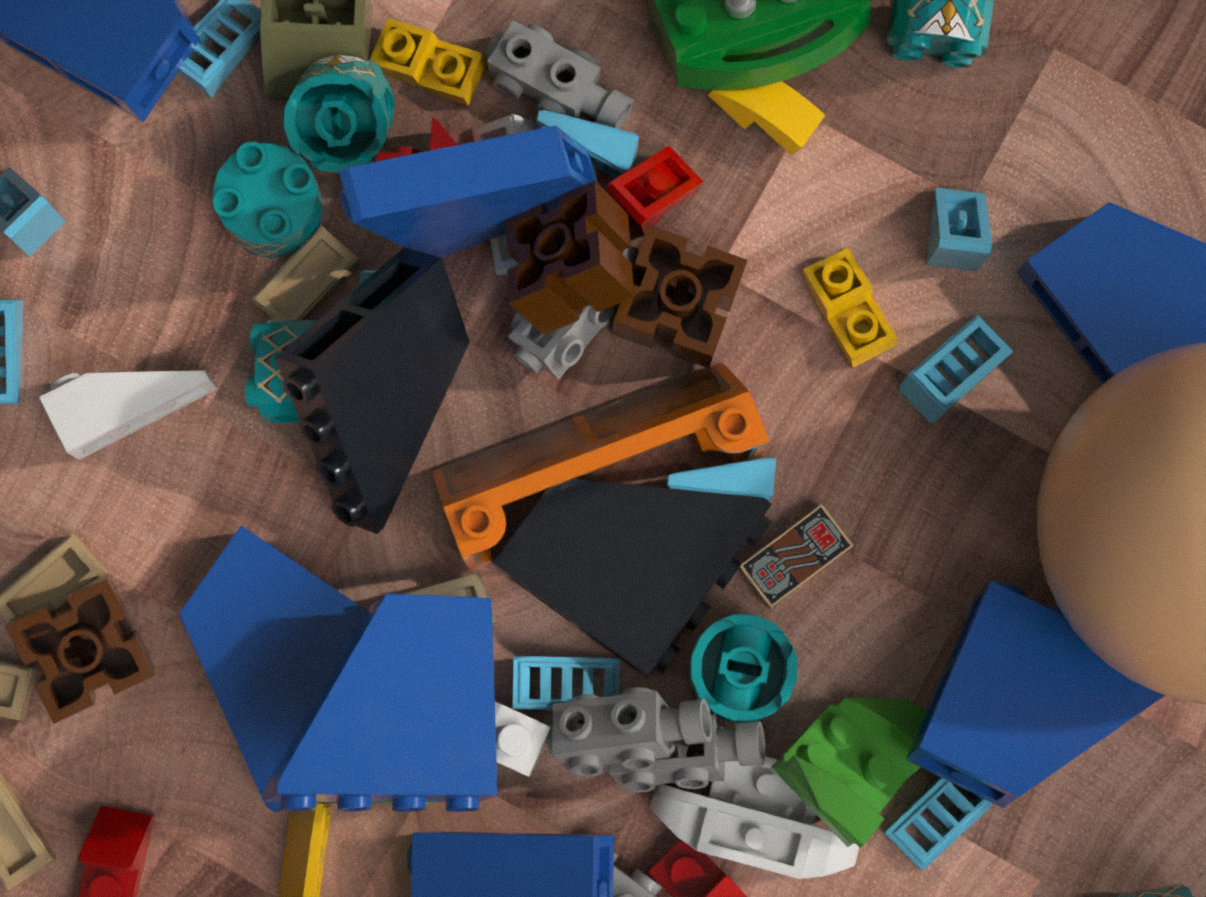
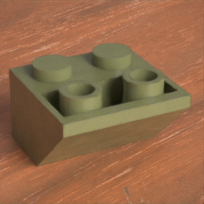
[260,0,373,99]

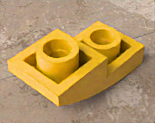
[370,18,487,106]
[708,81,825,156]
[803,247,898,368]

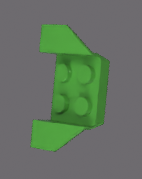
[771,698,926,848]

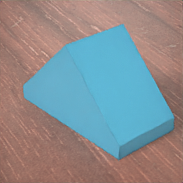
[0,167,66,257]
[926,187,992,271]

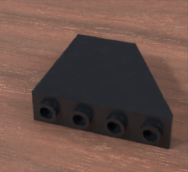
[275,247,470,534]
[493,479,772,678]

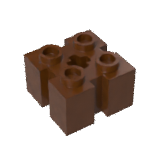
[506,180,634,335]
[612,225,747,368]
[5,573,155,724]

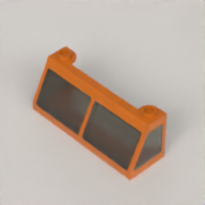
[432,362,769,571]

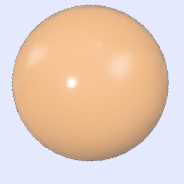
[1037,342,1206,704]

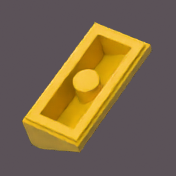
[278,802,332,897]

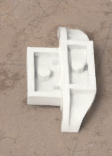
[650,756,859,879]

